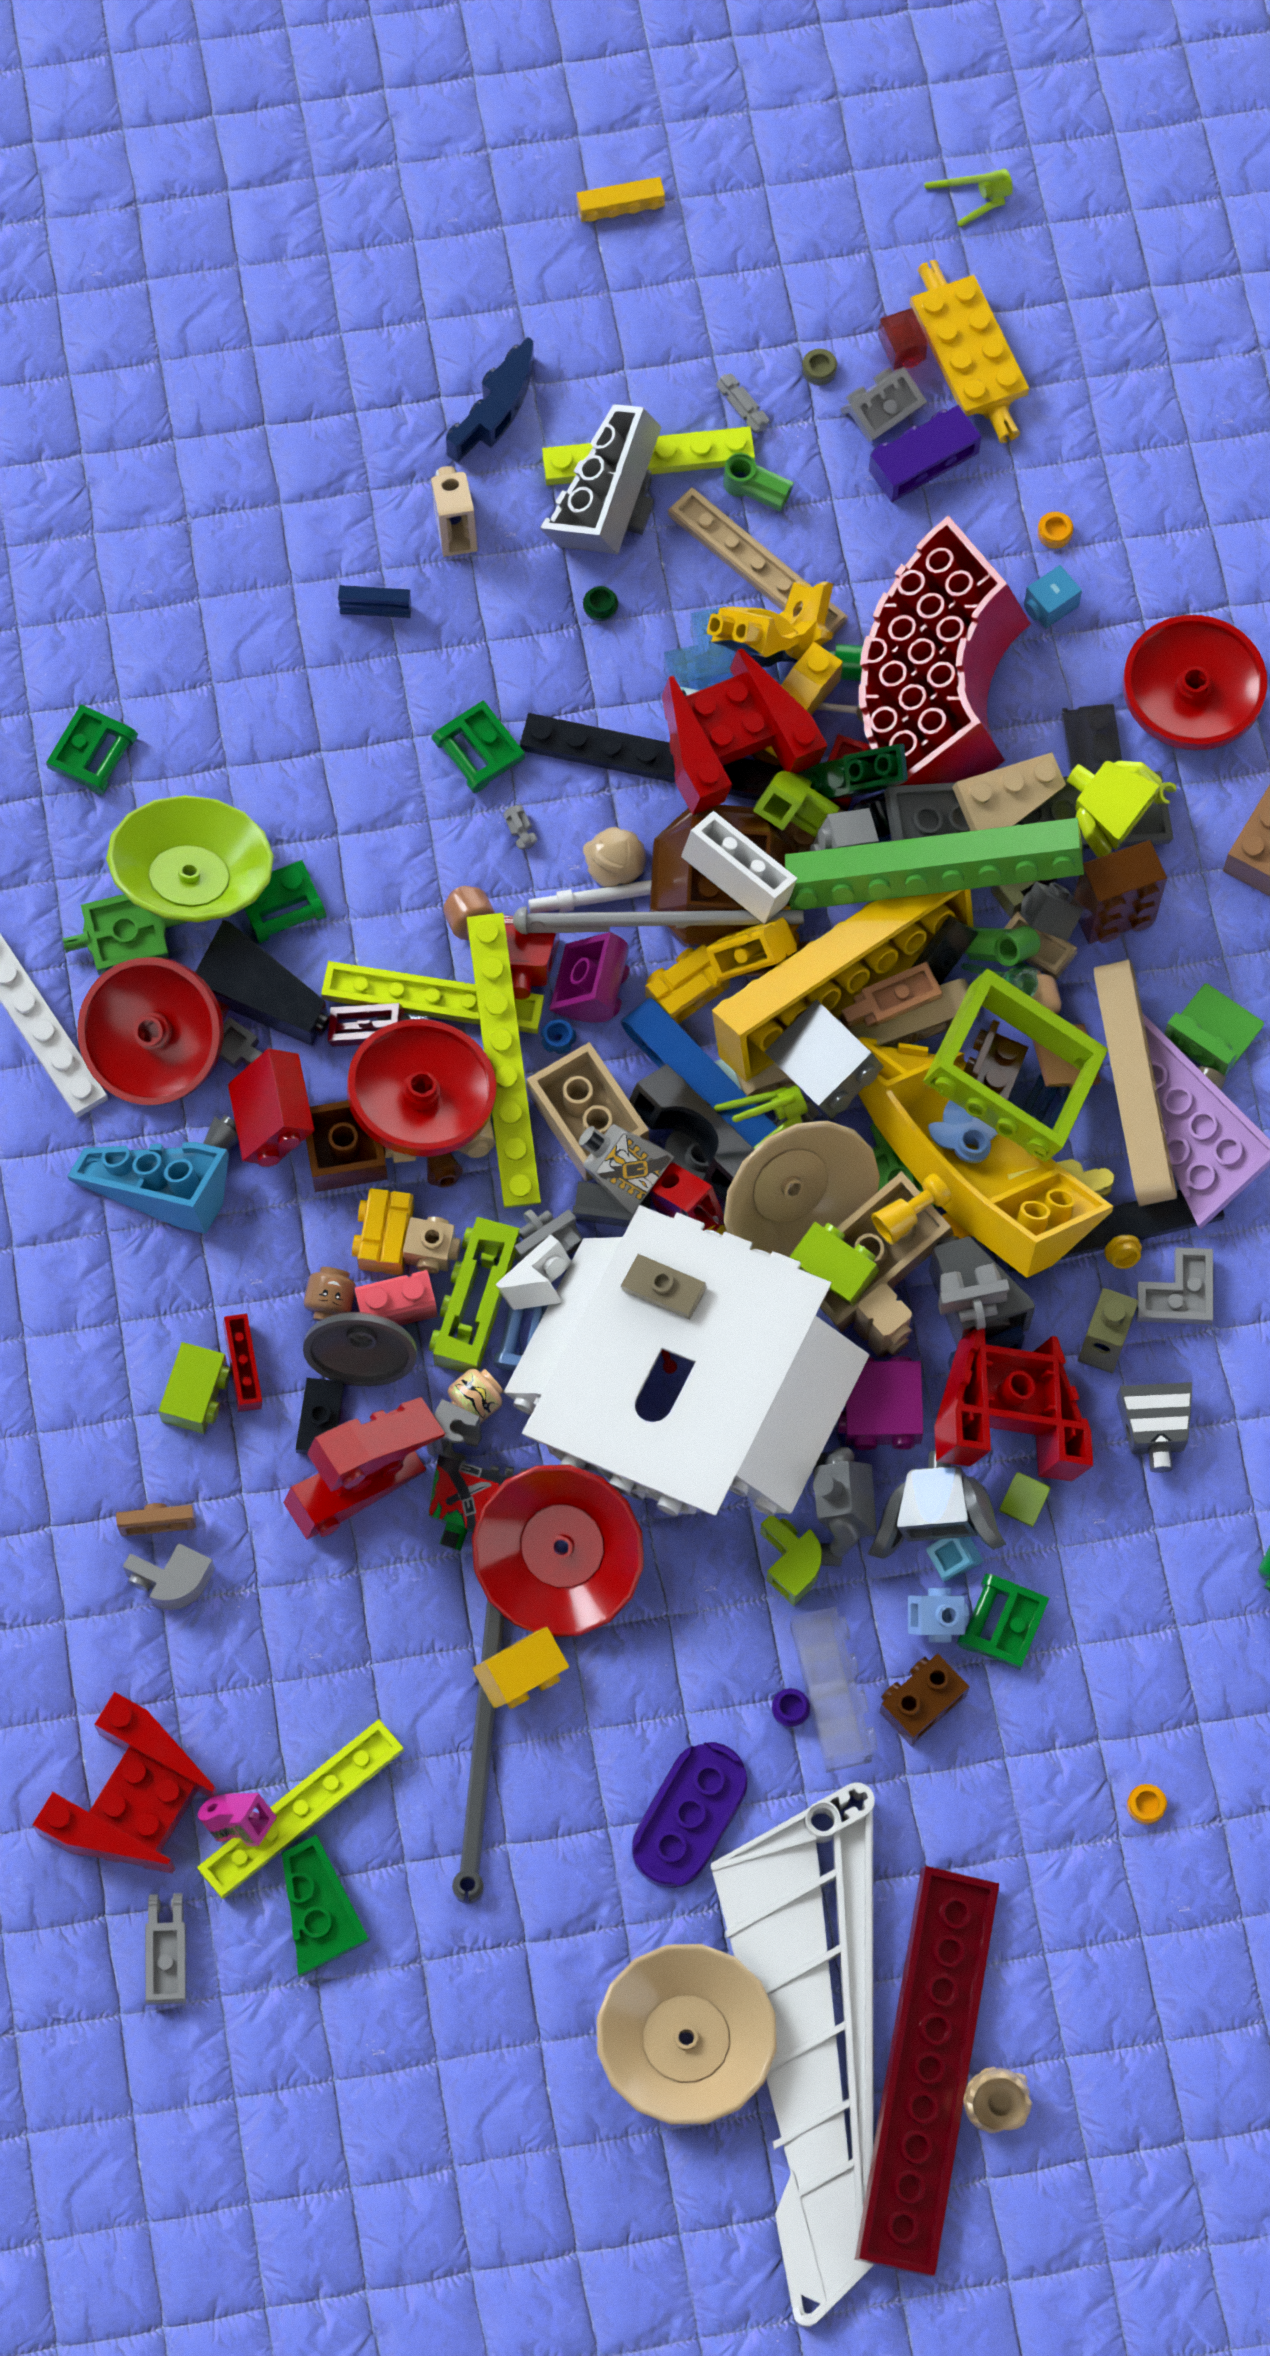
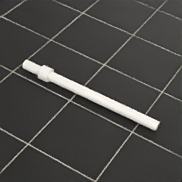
[528,880,651,913]

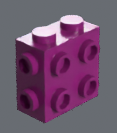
[838,1356,923,1450]

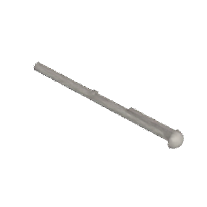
[513,906,804,935]

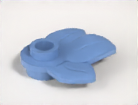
[928,1100,998,1163]

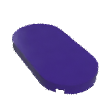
[632,1742,748,1888]

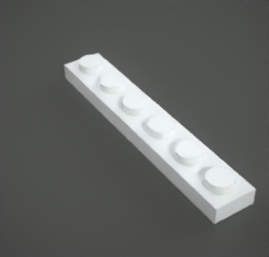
[0,934,108,1118]

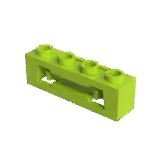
[429,1217,521,1373]

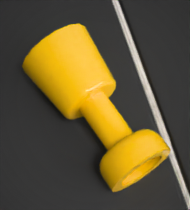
[871,1173,952,1245]

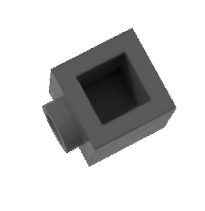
[1019,882,1084,941]

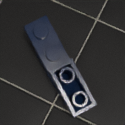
[446,337,534,463]

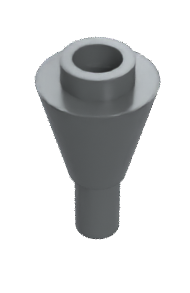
[203,1115,239,1151]

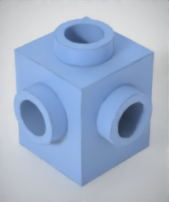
[908,1588,969,1642]

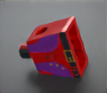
[649,1163,725,1231]

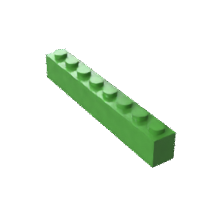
[785,818,1084,910]

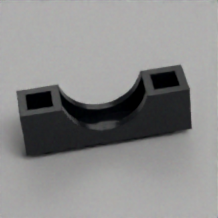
[629,1064,755,1203]

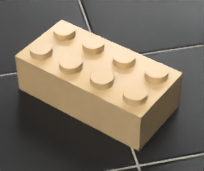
[820,1171,954,1332]

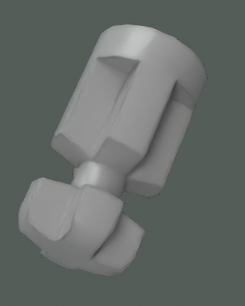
[503,805,537,850]

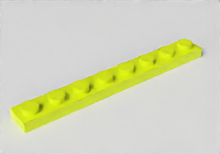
[467,913,541,1209]

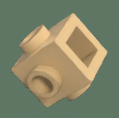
[403,1217,461,1274]

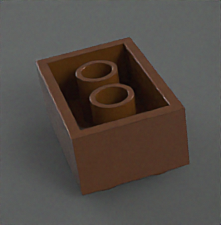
[1074,840,1167,945]

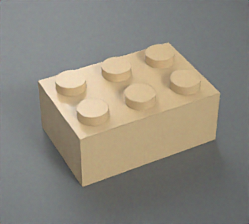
[527,1042,649,1182]

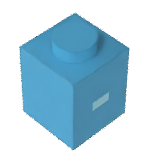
[1024,565,1082,629]

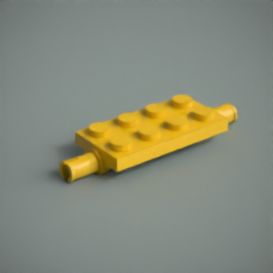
[909,260,1029,444]

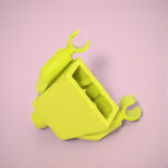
[1067,761,1176,857]

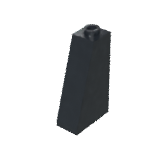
[195,919,330,1046]

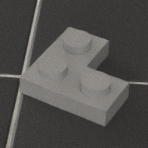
[1137,1247,1213,1324]

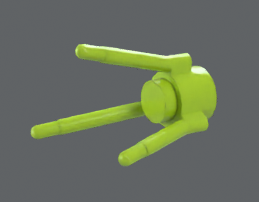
[924,168,1013,227]
[714,1084,808,1149]

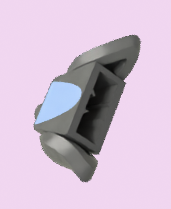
[868,1450,1006,1559]

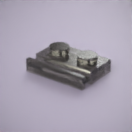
[1061,704,1122,774]

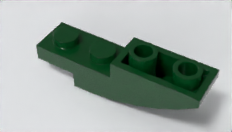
[798,744,908,800]

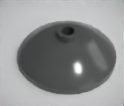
[303,1312,417,1387]

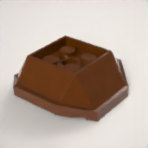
[649,805,798,948]

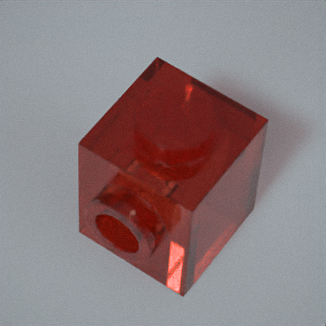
[878,308,928,370]

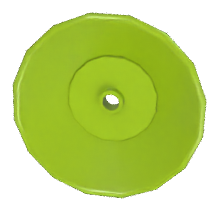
[106,795,274,923]

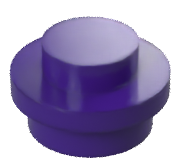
[772,1688,810,1727]

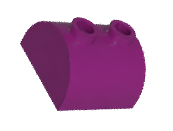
[549,932,630,1023]

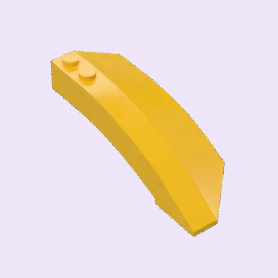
[858,1037,1113,1278]

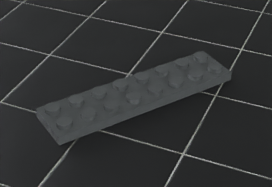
[884,771,1174,849]

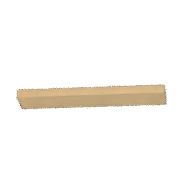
[668,487,848,645]

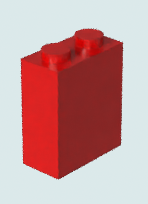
[228,1048,314,1167]

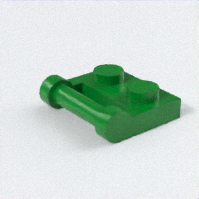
[431,700,525,793]
[46,704,138,795]
[243,860,327,943]
[957,1574,1050,1670]

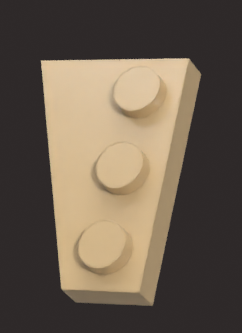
[952,752,1066,831]

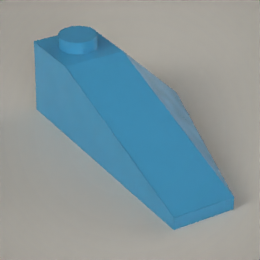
[67,1142,229,1234]

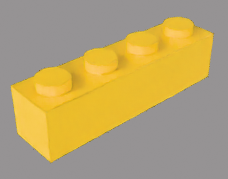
[576,177,665,222]

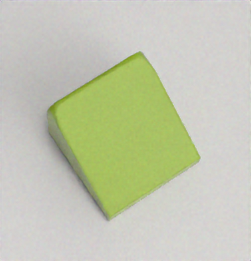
[999,1472,1051,1527]

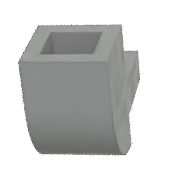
[123,1543,215,1610]

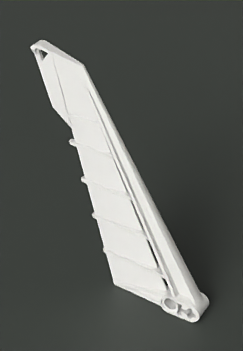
[711,1783,875,2327]

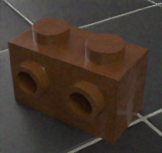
[879,1653,970,1746]

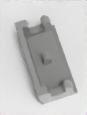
[427,1399,482,1462]

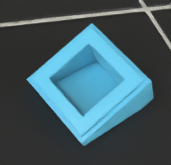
[926,1537,983,1582]

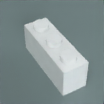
[681,811,798,924]

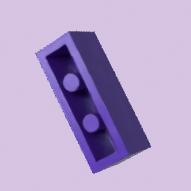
[869,405,982,503]

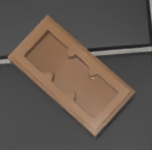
[116,1503,196,1537]

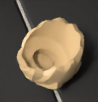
[583,827,646,887]
[964,2067,1032,2133]

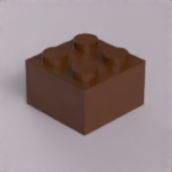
[306,1100,388,1192]

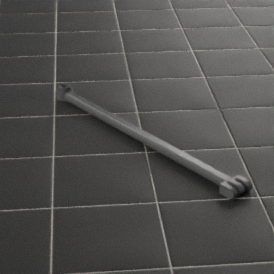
[452,1465,529,1904]

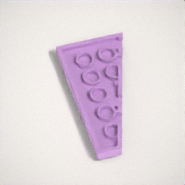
[1143,1014,1270,1230]

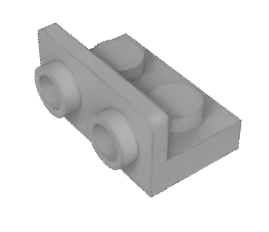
[840,367,927,442]

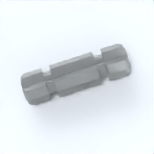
[716,373,770,433]

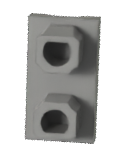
[514,1209,582,1263]
[938,1263,1010,1330]

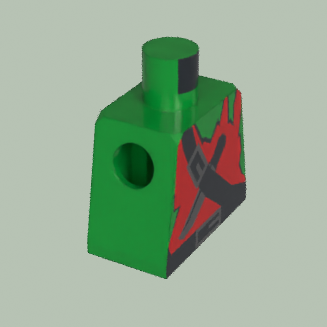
[429,1455,508,1551]

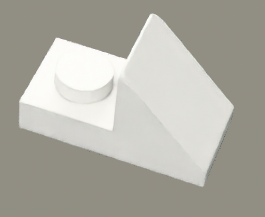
[495,1234,573,1310]

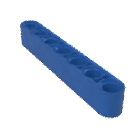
[620,998,792,1188]

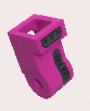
[198,1793,277,1846]

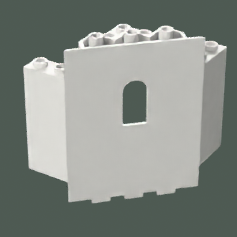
[503,1205,869,1516]

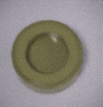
[802,348,837,385]

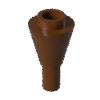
[426,1152,463,1188]

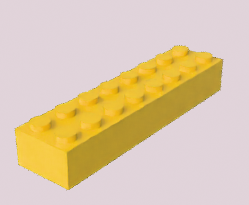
[712,889,974,1082]

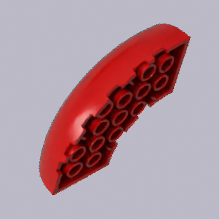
[859,515,1031,786]

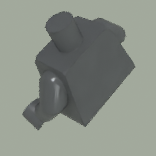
[813,1447,877,1567]

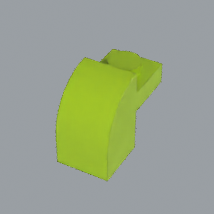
[753,771,840,838]
[760,1516,822,1606]

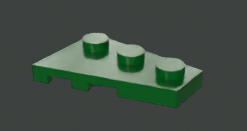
[282,1835,370,1978]

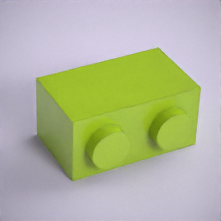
[789,1222,880,1307]
[158,1342,231,1434]

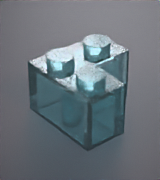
[664,606,736,690]

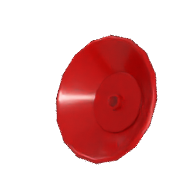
[472,1465,644,1637]

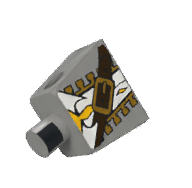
[579,1124,675,1214]

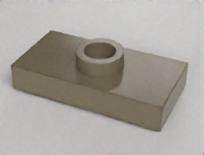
[621,1254,707,1320]

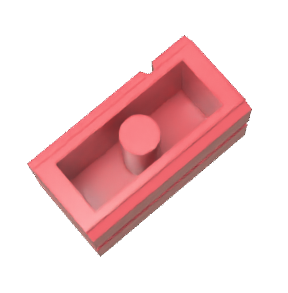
[354,1270,438,1326]

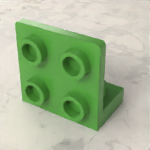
[1164,983,1264,1077]

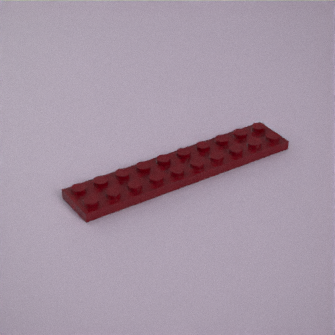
[854,1866,1000,2277]

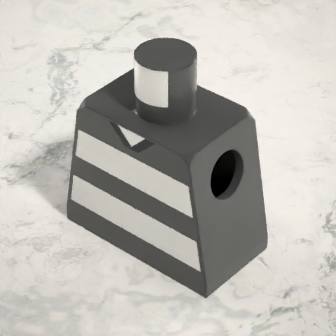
[1116,1382,1192,1473]

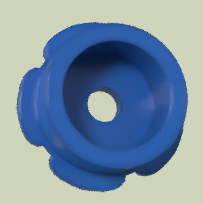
[540,1019,576,1054]

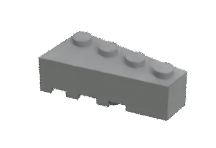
[540,404,661,554]

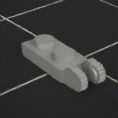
[145,1893,186,2005]

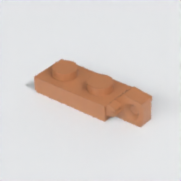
[839,962,943,1029]

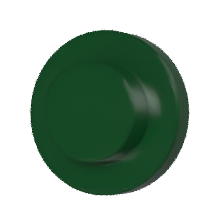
[583,586,618,621]

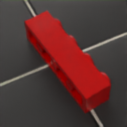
[223,1313,262,1412]

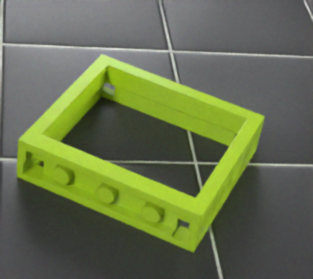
[923,968,1108,1162]

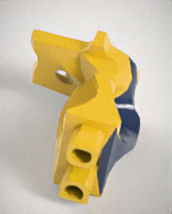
[706,581,833,667]

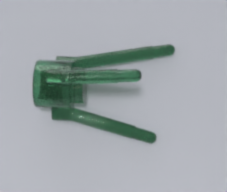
[961,962,1038,997]

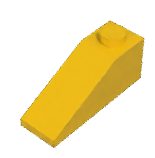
[765,642,843,758]

